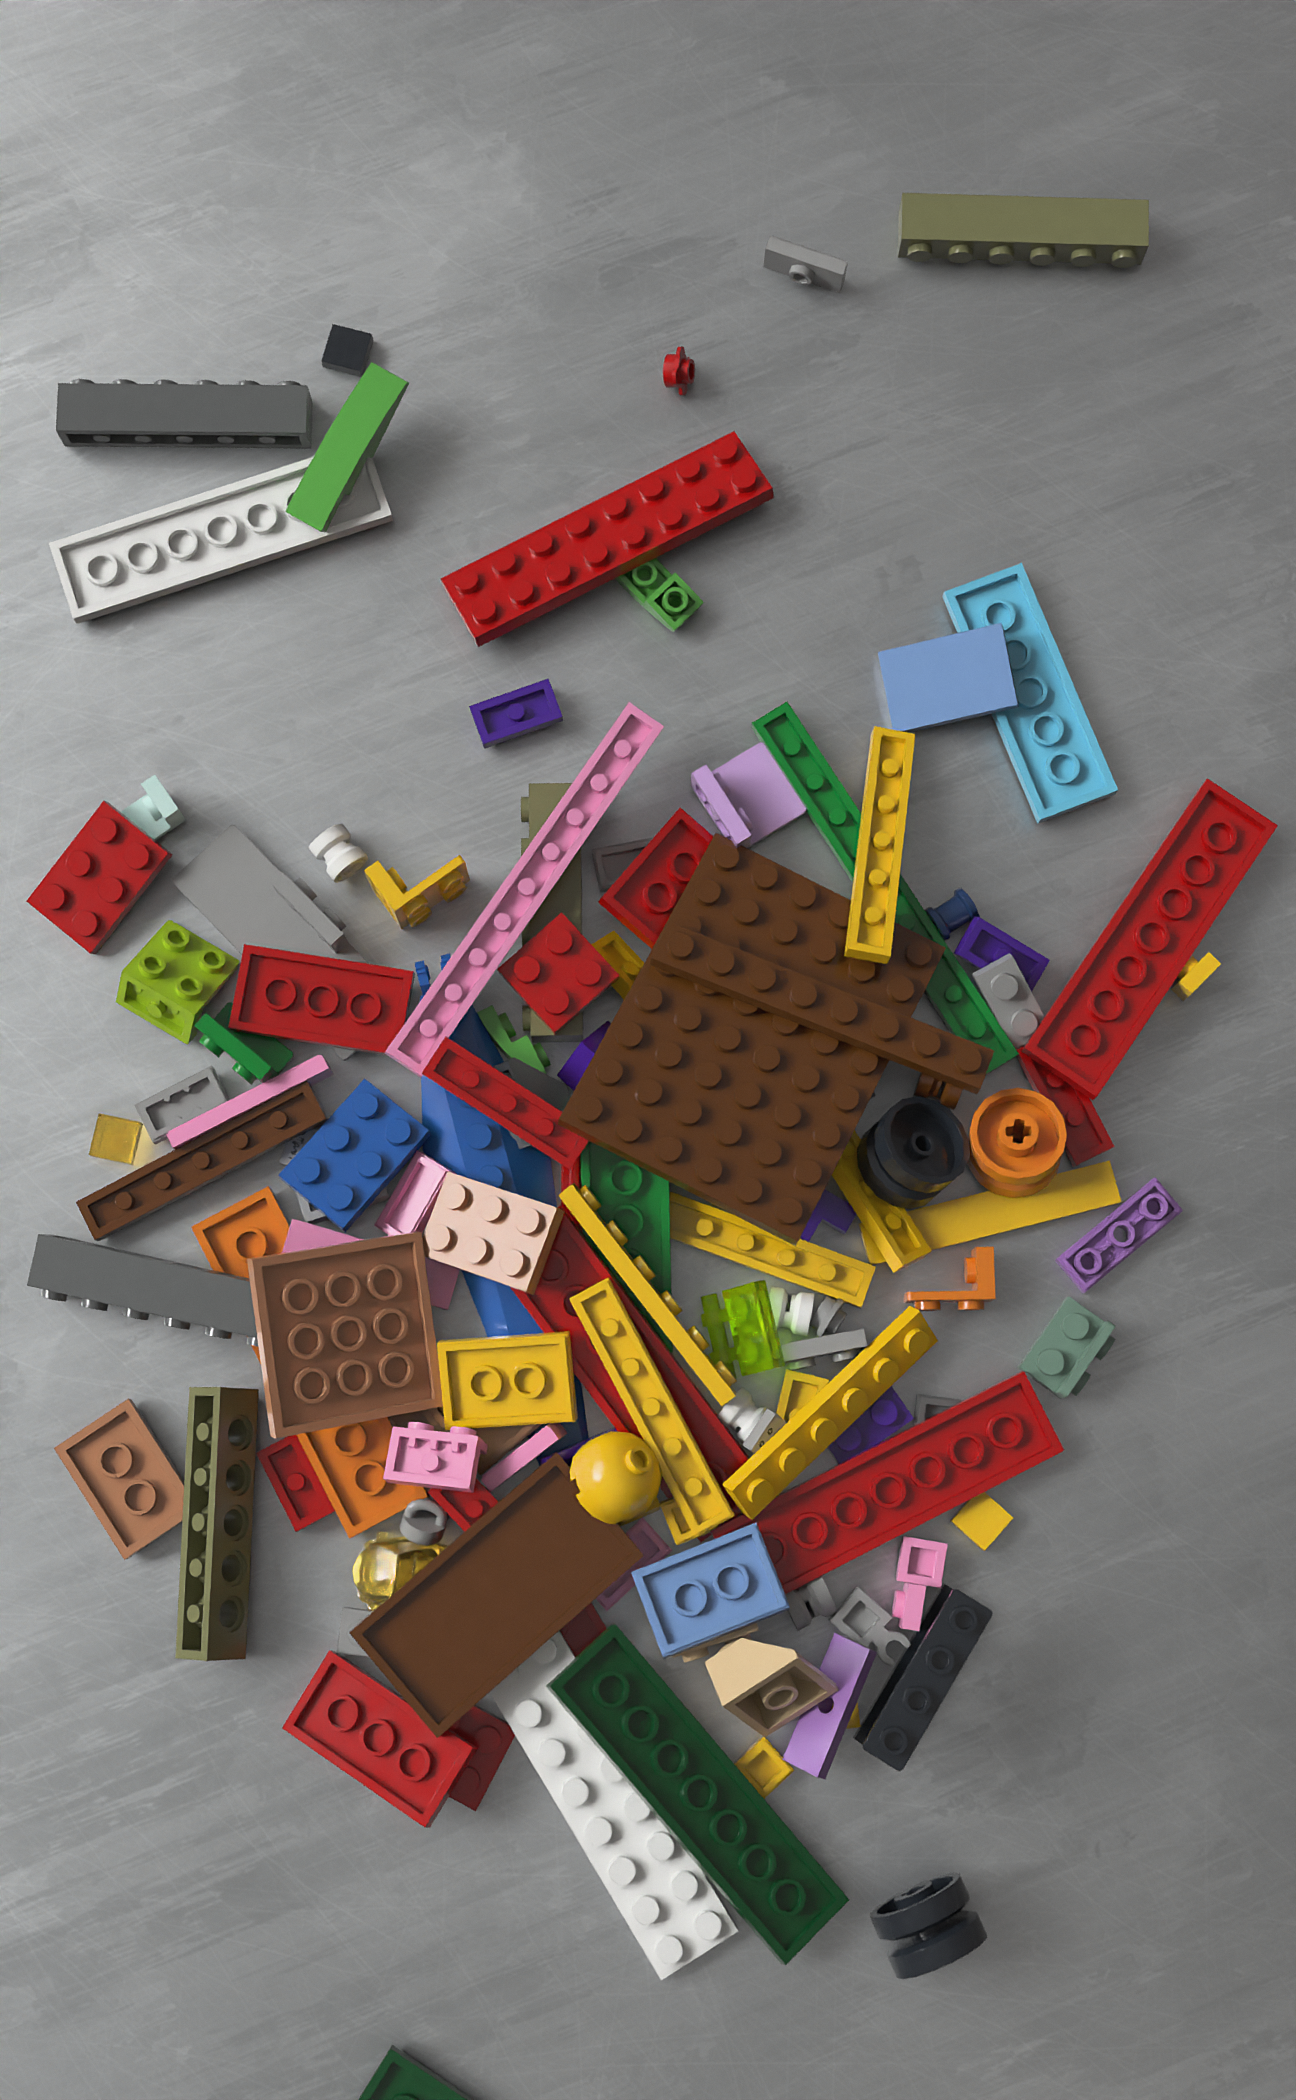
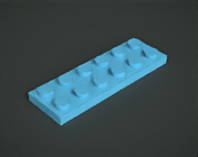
[943,563,1118,824]

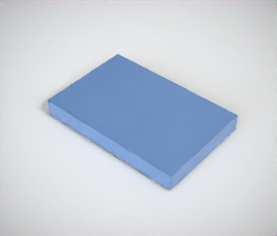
[878,623,1019,733]
[631,1523,790,1659]

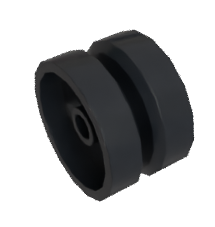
[857,1096,970,1209]
[870,1873,987,1979]

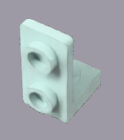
[121,775,186,840]

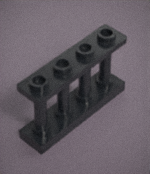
[853,1583,993,1771]

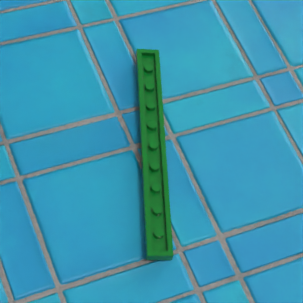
[751,701,1019,1076]

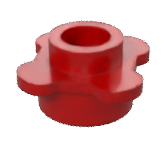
[663,346,695,396]

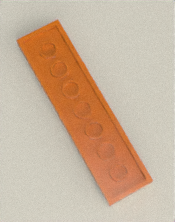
[191,1186,429,1539]

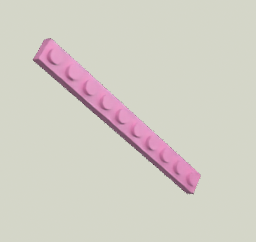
[385,702,664,1078]

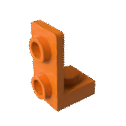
[904,1246,996,1311]

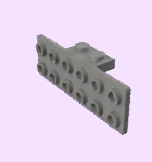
[172,825,369,1061]

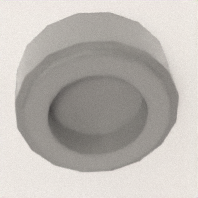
[400,1499,448,1546]

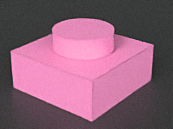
[895,1536,948,1588]
[892,1582,926,1631]

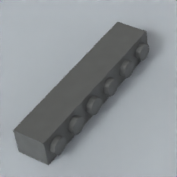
[56,379,313,449]
[27,1234,259,1347]

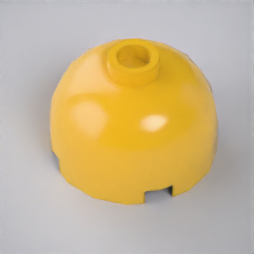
[570,1431,662,1524]

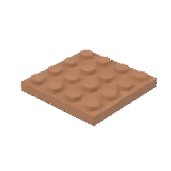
[247,1231,443,1438]

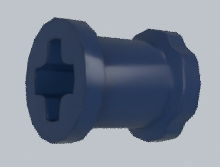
[924,888,980,942]

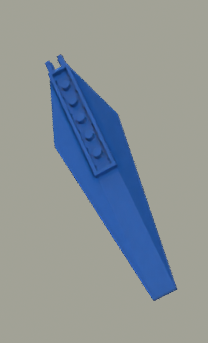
[415,953,589,1466]

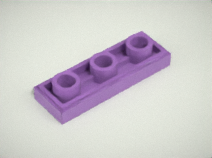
[1055,1177,1183,1294]
[783,1633,877,1779]

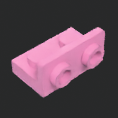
[383,1422,488,1493]

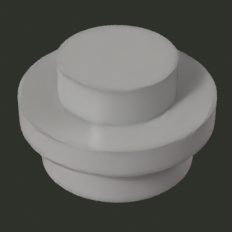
[810,1296,847,1337]

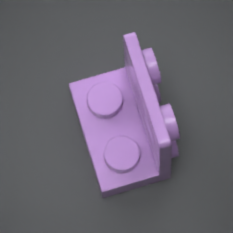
[691,742,806,848]

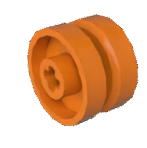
[968,1088,1067,1198]

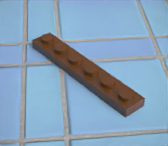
[76,1080,328,1241]

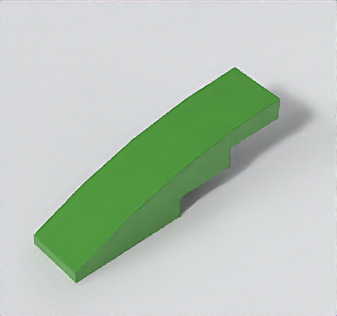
[285,362,409,532]

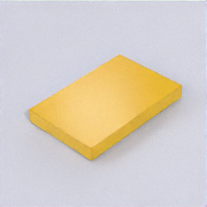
[437,1331,578,1430]

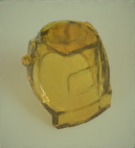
[352,1531,448,1611]

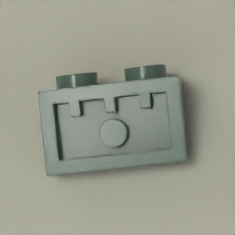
[1017,1296,1116,1399]

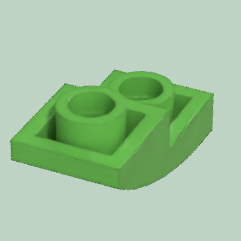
[615,558,704,632]
[477,1005,551,1074]

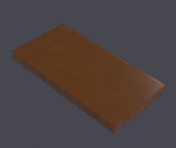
[349,1452,644,1738]

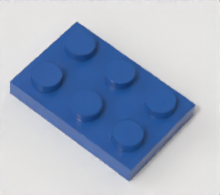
[278,1078,431,1233]

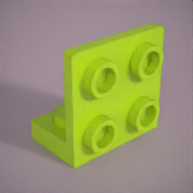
[116,920,239,1045]

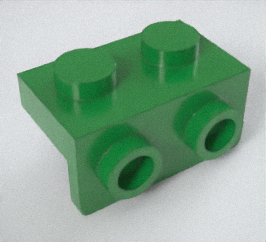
[194,1002,294,1085]

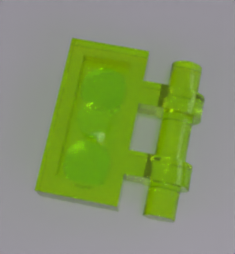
[700,1280,786,1379]

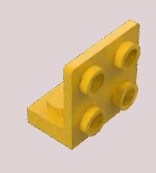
[364,855,470,929]

